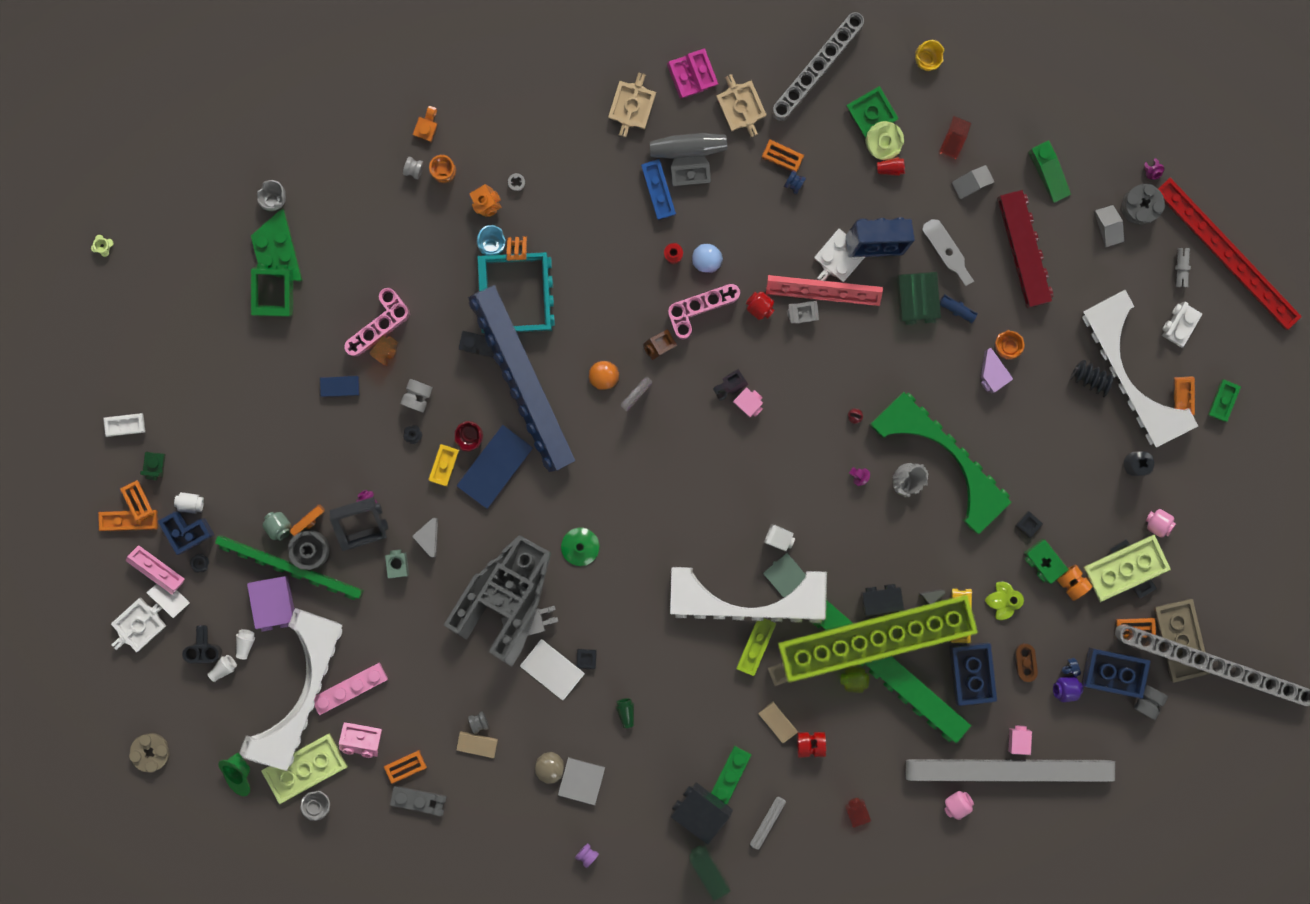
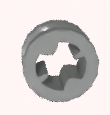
[508,173,525,191]

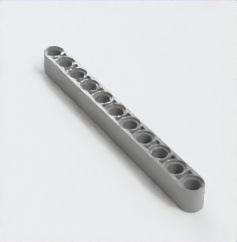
[1115,624,1310,706]
[906,759,1115,782]

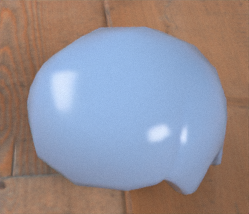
[692,244,723,273]

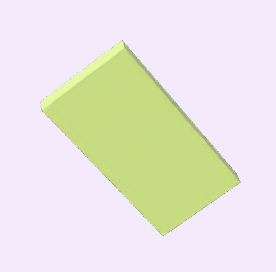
[1083,535,1171,602]
[261,733,348,804]

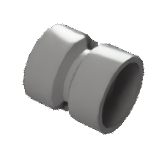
[400,379,433,413]

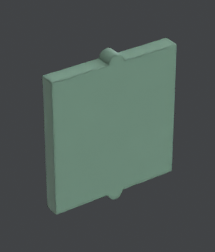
[763,553,806,598]

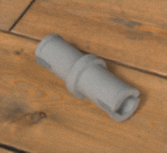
[1175,248,1191,287]

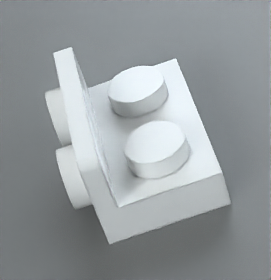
[1162,302,1202,347]

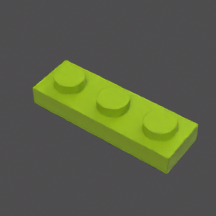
[736,617,776,676]

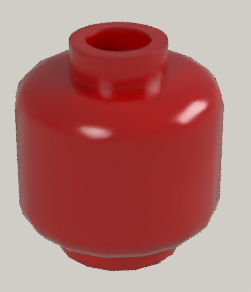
[746,291,775,320]

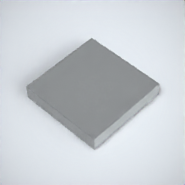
[558,757,605,805]

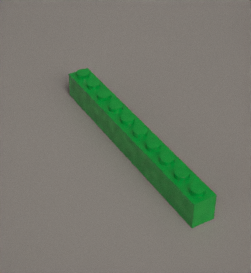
[811,600,971,743]

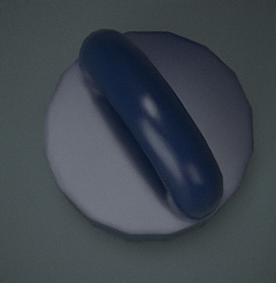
[1061,657,1081,677]

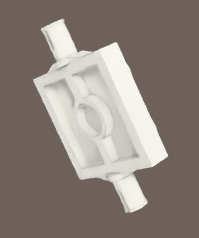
[814,229,865,283]
[111,598,166,652]

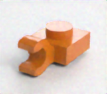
[413,106,438,142]

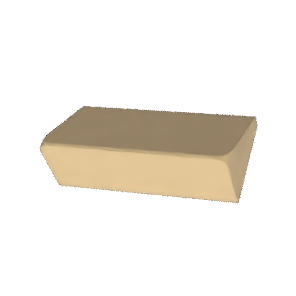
[758,702,798,743]
[457,731,498,758]

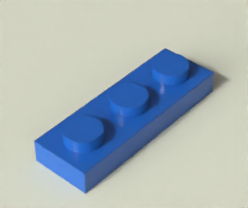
[641,159,676,220]

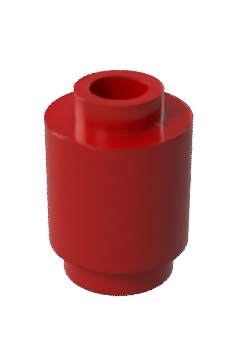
[664,243,683,264]

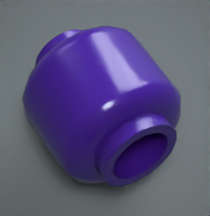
[1053,676,1083,702]

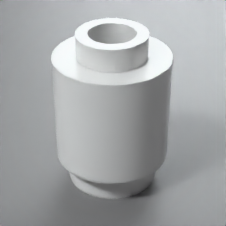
[174,492,204,514]

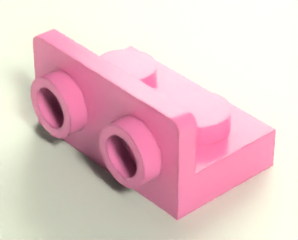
[339,722,382,758]

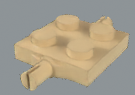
[608,73,656,137]
[716,74,767,137]

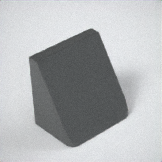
[920,590,946,604]

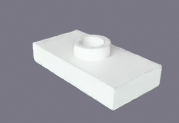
[104,413,145,437]

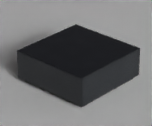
[1015,511,1043,538]
[577,649,597,669]

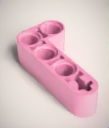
[668,284,740,339]
[344,288,410,356]

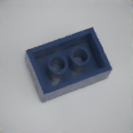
[845,217,915,257]
[949,642,997,706]
[1082,647,1150,699]

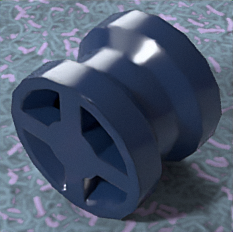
[784,170,806,195]

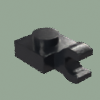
[713,369,748,401]

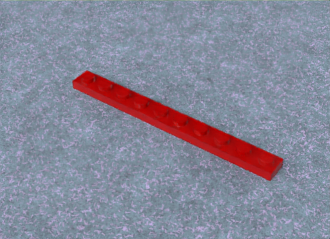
[1158,177,1302,330]

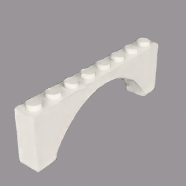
[1082,290,1198,447]
[670,567,827,623]
[239,608,342,771]

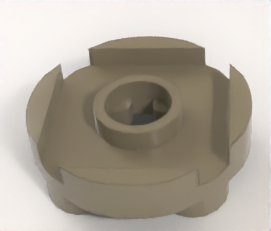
[129,733,170,772]

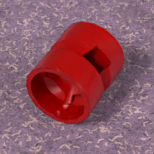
[797,732,826,758]

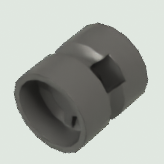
[1133,685,1169,721]

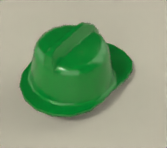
[218,753,250,796]

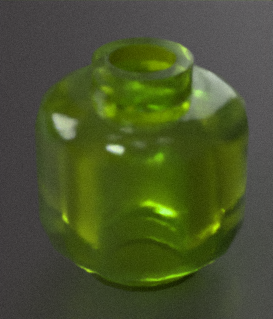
[840,667,869,693]

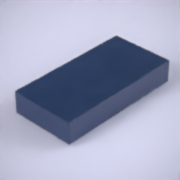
[320,376,360,397]

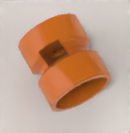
[429,155,456,183]
[1056,564,1093,601]

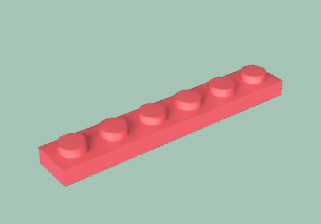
[766,275,883,306]

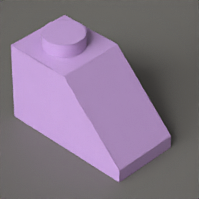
[980,348,1013,393]

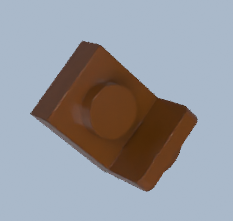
[643,329,677,360]

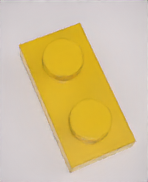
[429,444,459,486]

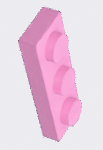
[126,545,185,594]

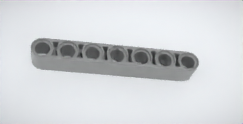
[772,12,864,121]

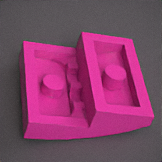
[667,48,718,99]

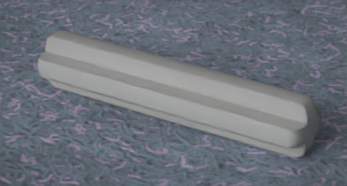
[750,797,786,850]

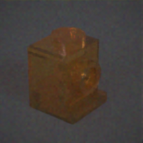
[369,335,398,366]

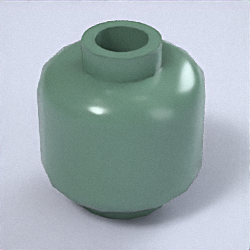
[262,512,291,541]

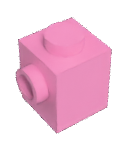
[733,387,763,418]

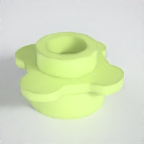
[91,235,114,257]

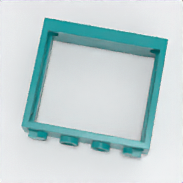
[478,252,555,334]

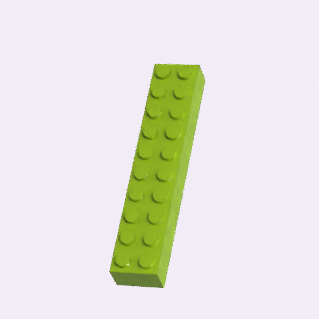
[778,595,977,682]

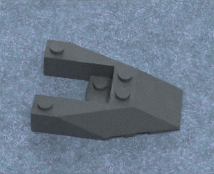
[444,535,551,666]

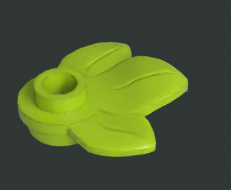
[985,582,1024,620]

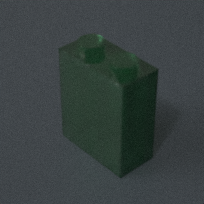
[897,272,941,325]
[689,845,731,901]

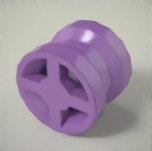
[575,843,599,868]

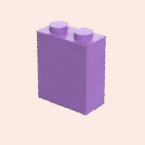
[247,576,294,632]

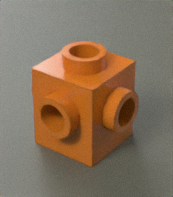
[469,184,502,217]

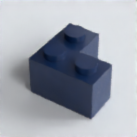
[158,511,214,555]

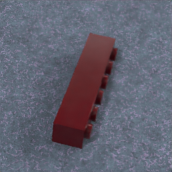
[997,190,1054,308]

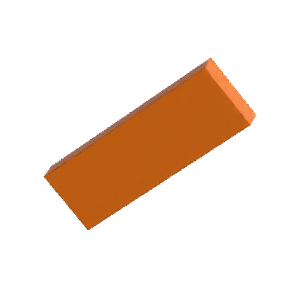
[98,510,158,531]

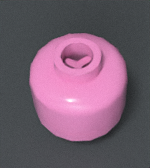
[1146,509,1176,538]
[944,791,974,820]

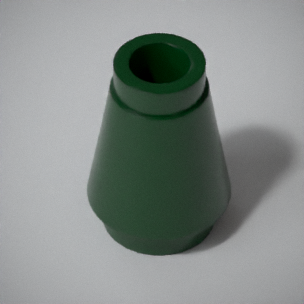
[615,698,634,728]

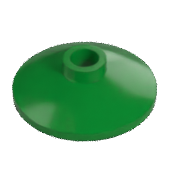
[561,528,599,566]

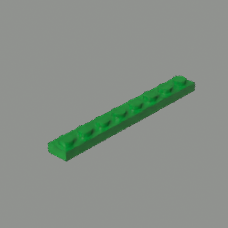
[215,536,364,600]

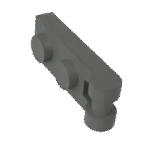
[390,786,447,816]

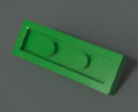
[711,745,752,805]

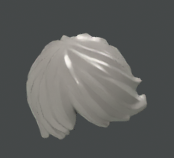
[892,463,928,497]

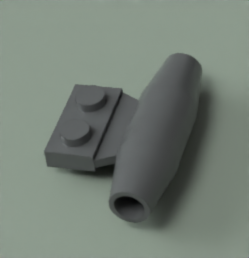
[650,133,727,186]

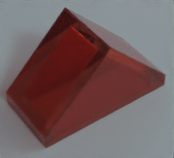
[939,116,971,159]

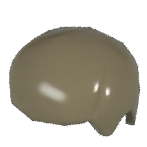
[535,752,564,784]

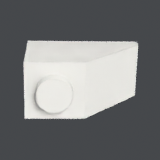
[764,524,795,551]

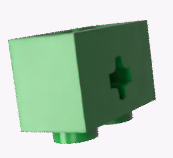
[1024,539,1069,584]

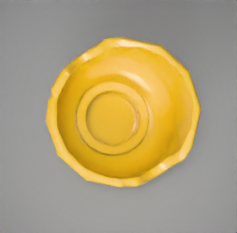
[915,40,945,71]

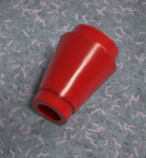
[877,157,905,176]

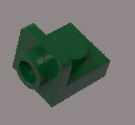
[140,452,166,480]

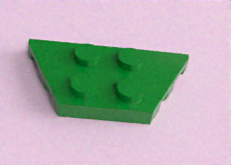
[251,209,303,282]

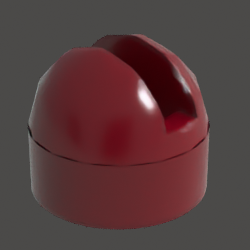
[847,408,863,424]

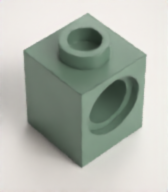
[385,549,409,578]

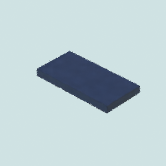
[457,425,533,509]

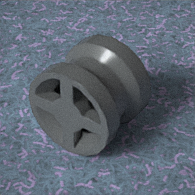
[468,711,489,734]

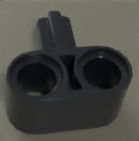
[182,625,222,663]

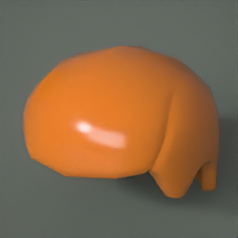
[995,330,1025,359]
[588,361,619,390]

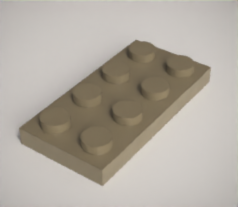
[1154,599,1211,683]

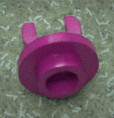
[1144,158,1165,179]
[849,467,870,486]
[356,490,377,503]

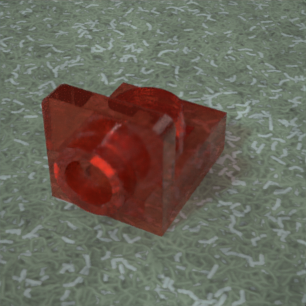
[845,797,871,828]

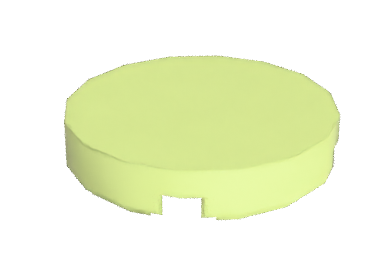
[866,121,904,160]

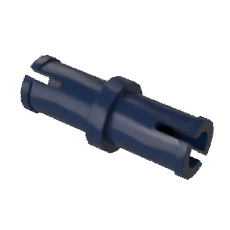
[938,294,978,324]

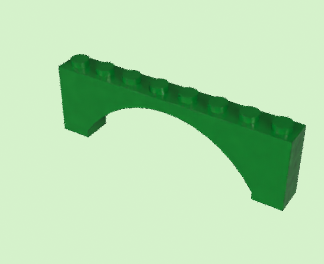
[869,392,1011,534]

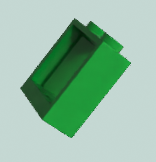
[251,264,293,316]

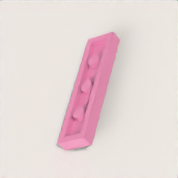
[314,662,388,715]

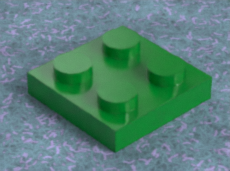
[846,86,899,139]

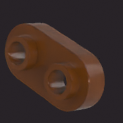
[1015,643,1038,682]

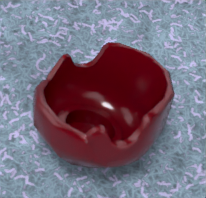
[455,421,483,451]

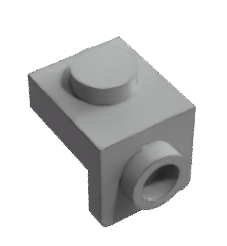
[788,301,819,324]

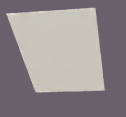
[520,639,585,700]

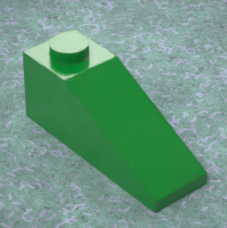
[1028,140,1071,203]

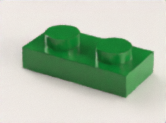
[1208,379,1241,422]

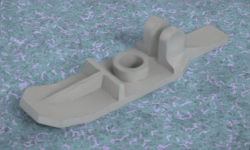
[923,219,974,286]

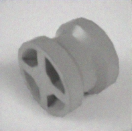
[403,157,424,179]

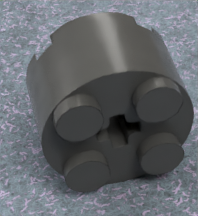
[1121,184,1165,225]
[288,531,330,570]

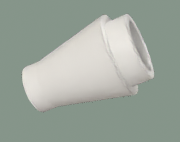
[236,629,255,659]
[208,655,237,682]

